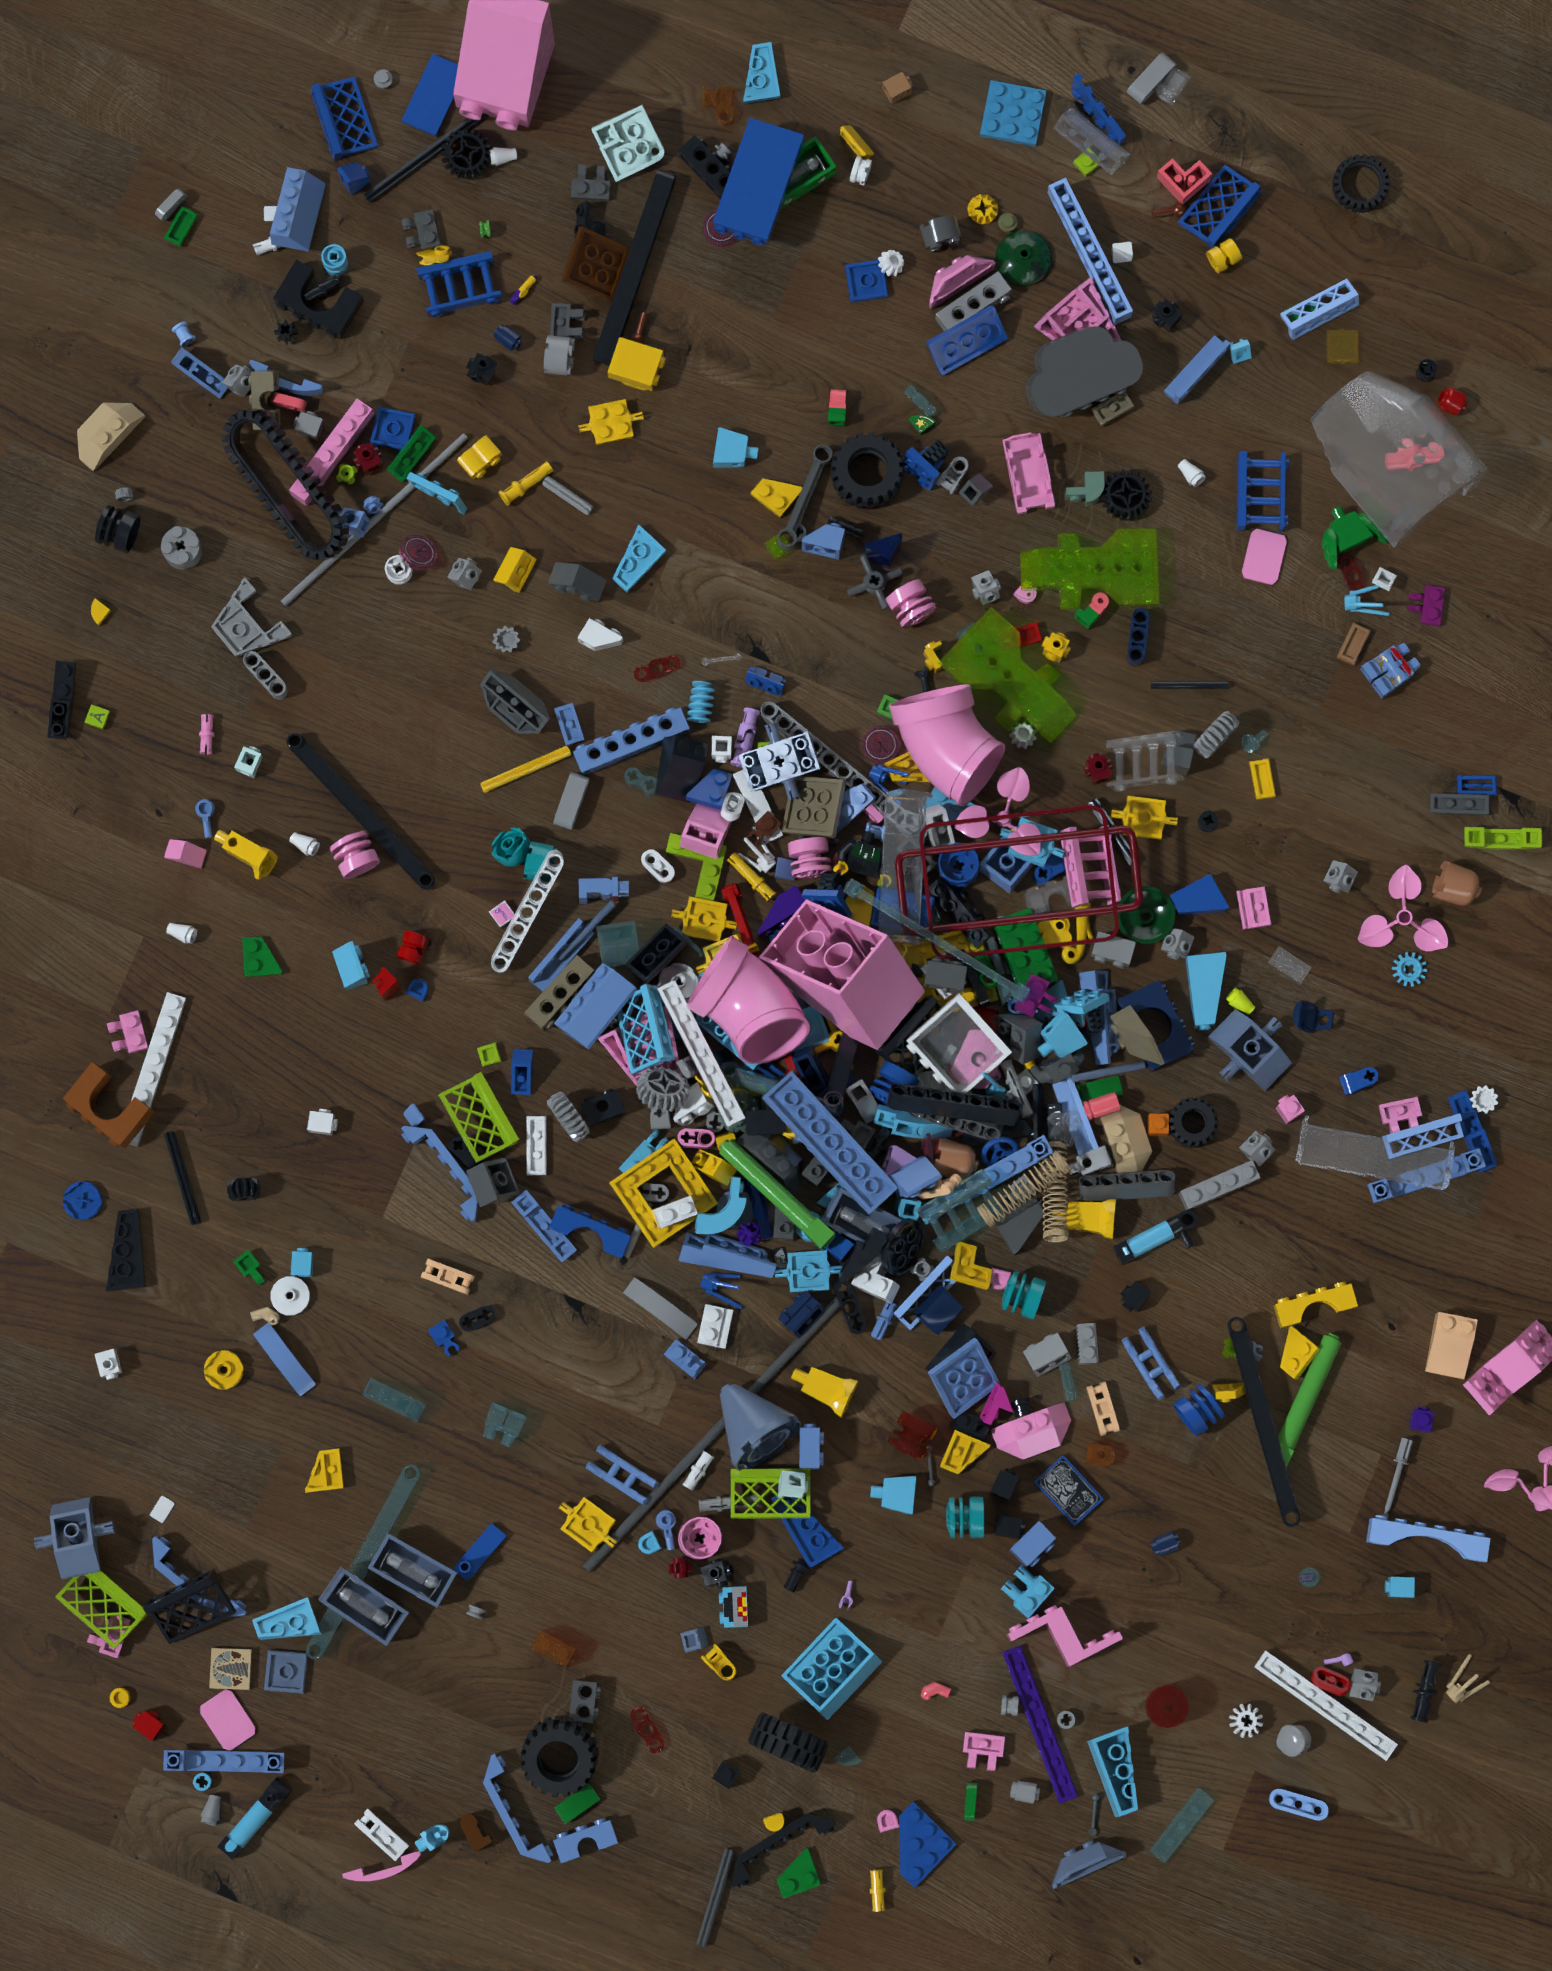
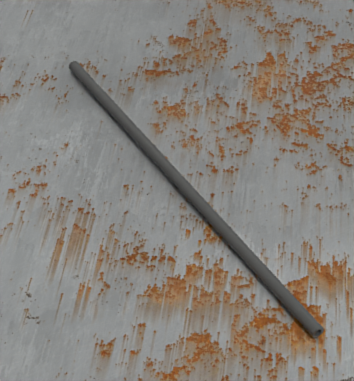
[582,1294,848,1573]

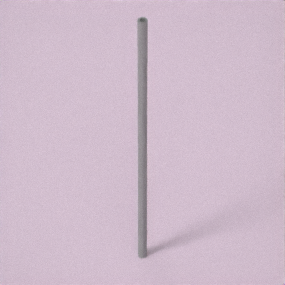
[281,433,469,607]

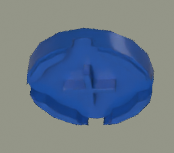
[63,1181,102,1221]

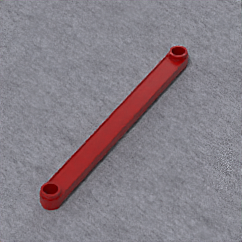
[722,883,803,1082]

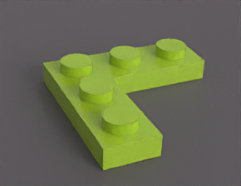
[666,833,727,901]

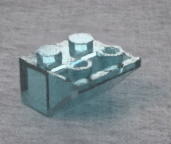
[596,920,640,967]

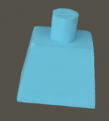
[713,427,759,468]
[1037,1010,1088,1058]
[870,1476,916,1515]

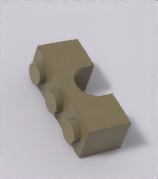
[248,370,281,430]

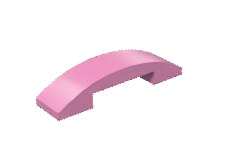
[342,1851,422,1881]

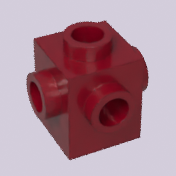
[353,442,383,476]
[1083,753,1113,785]

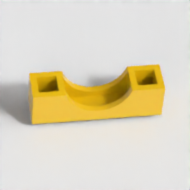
[1274,1282,1358,1328]

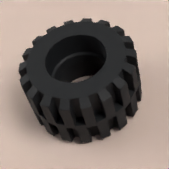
[1169,1097,1219,1148]

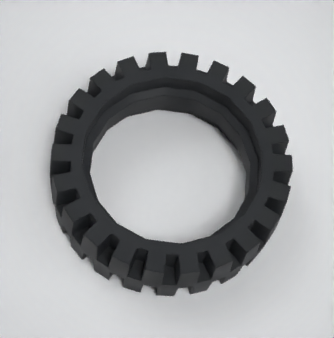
[1332,154,1390,213]

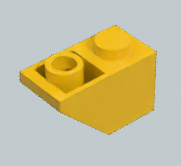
[691,1149,737,1186]

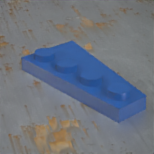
[1071,73,1126,146]
[770,1496,844,1569]

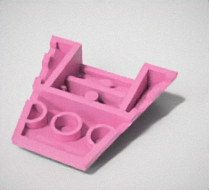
[1033,277,1122,341]
[598,1006,682,1086]

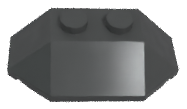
[480,669,550,734]
[736,1131,802,1195]

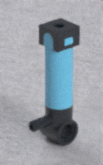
[1113,1210,1198,1265]
[217,1776,293,1860]

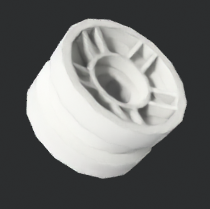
[850,156,872,186]
[385,555,413,585]

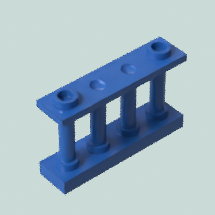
[416,251,502,317]
[1236,451,1289,532]

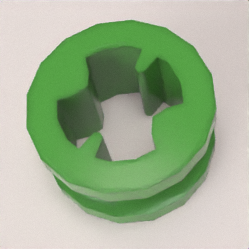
[479,220,491,238]

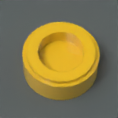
[110,1688,131,1708]

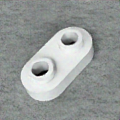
[721,792,745,821]
[641,849,675,883]

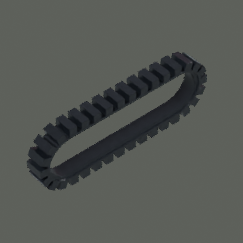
[222,408,349,560]

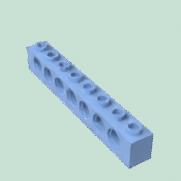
[1047,178,1133,325]

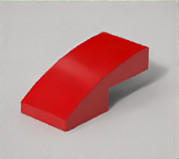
[999,622,1043,651]

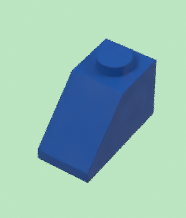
[337,162,370,196]
[511,1049,533,1095]
[825,1231,854,1263]

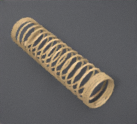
[1042,1141,1068,1242]
[977,1151,1071,1227]

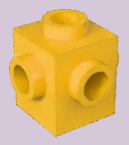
[1042,632,1071,662]

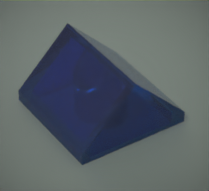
[864,533,903,569]

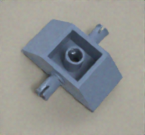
[739,722,821,800]
[1208,1009,1292,1091]
[34,1497,115,1580]

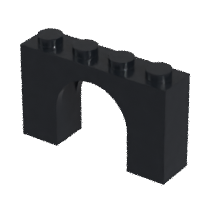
[273,259,364,339]

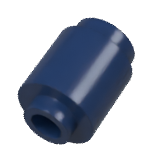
[493,324,523,351]
[1150,1531,1181,1557]

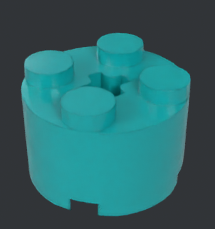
[524,841,558,881]

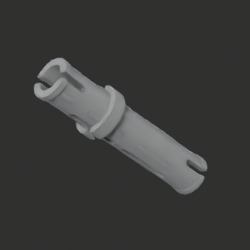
[1000,1060,1034,1118]
[699,1494,759,1512]

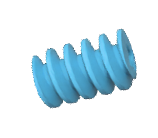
[687,681,716,723]

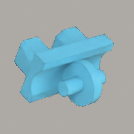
[415,1824,450,1852]

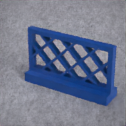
[311,77,378,161]
[1178,164,1261,249]

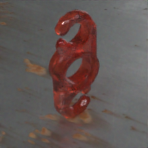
[1337,554,1368,599]
[633,655,680,682]
[630,1707,664,1753]

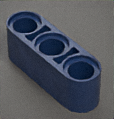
[1127,608,1149,667]

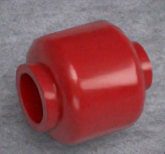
[1437,387,1468,415]

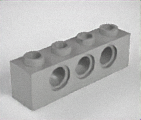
[935,271,1012,331]

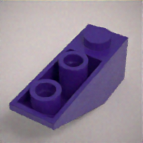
[757,885,805,938]

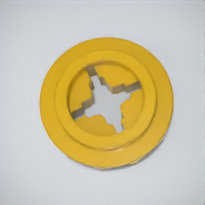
[968,194,998,224]

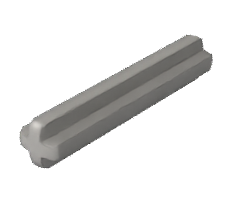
[542,476,593,515]

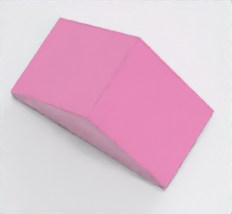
[164,839,207,869]

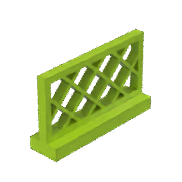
[438,1072,519,1163]
[731,1469,810,1519]
[55,1571,147,1650]

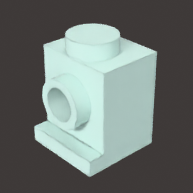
[234,746,263,778]
[778,1470,808,1498]

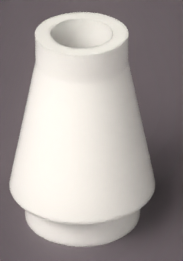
[488,147,517,166]
[1178,459,1206,487]
[289,832,320,856]
[166,923,197,944]

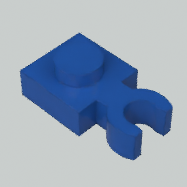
[428,1320,460,1357]

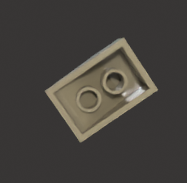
[1110,1005,1165,1065]

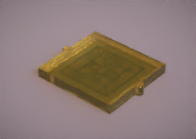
[1326,328,1359,365]

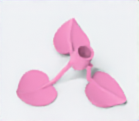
[954,767,1041,856]
[1358,865,1448,951]
[1484,1446,1552,1511]

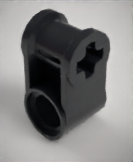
[449,1137,485,1169]

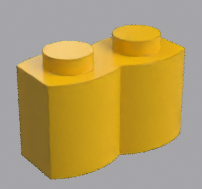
[457,435,502,479]

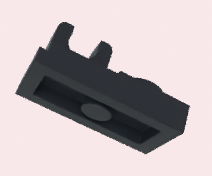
[949,1412,992,1442]

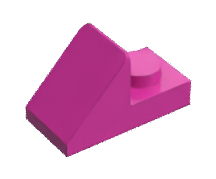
[980,1382,1013,1425]

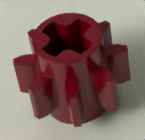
[668,1557,692,1579]

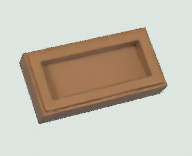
[1337,622,1371,666]

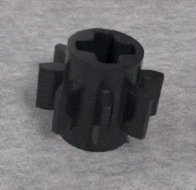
[274,319,299,345]

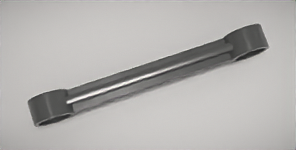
[777,444,832,550]

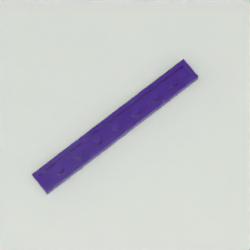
[1002,1645,1078,1804]

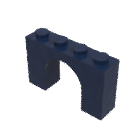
[1116,980,1195,1072]

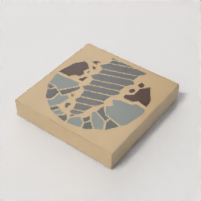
[209,1648,252,1690]

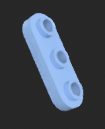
[1269,1789,1328,1821]

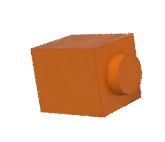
[1147,1114,1169,1136]

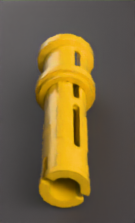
[498,461,554,506]

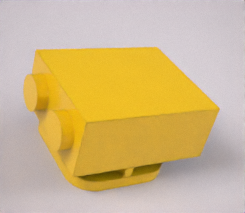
[607,337,666,391]

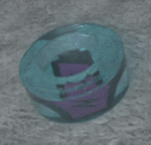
[1299,1567,1319,1588]

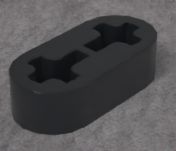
[459,1306,496,1332]

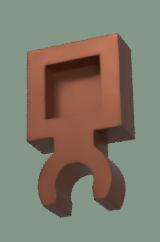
[747,811,782,846]

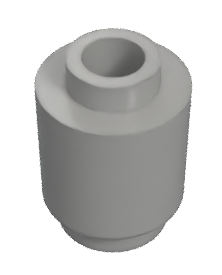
[1010,1780,1040,1804]

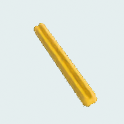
[481,746,571,793]

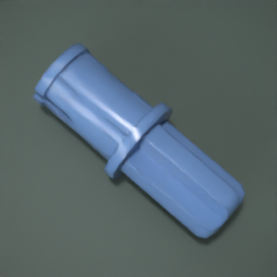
[871,1302,898,1340]

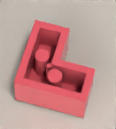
[1157,158,1212,204]

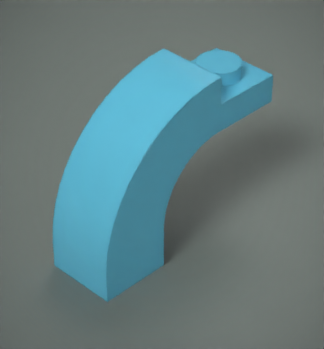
[695,1176,747,1234]

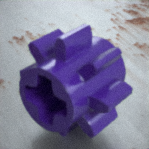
[736,1222,762,1246]

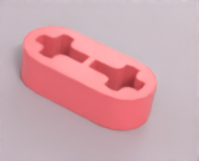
[270,393,307,412]

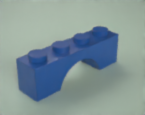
[549,1204,631,1259]

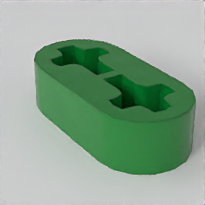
[964,1782,977,1821]

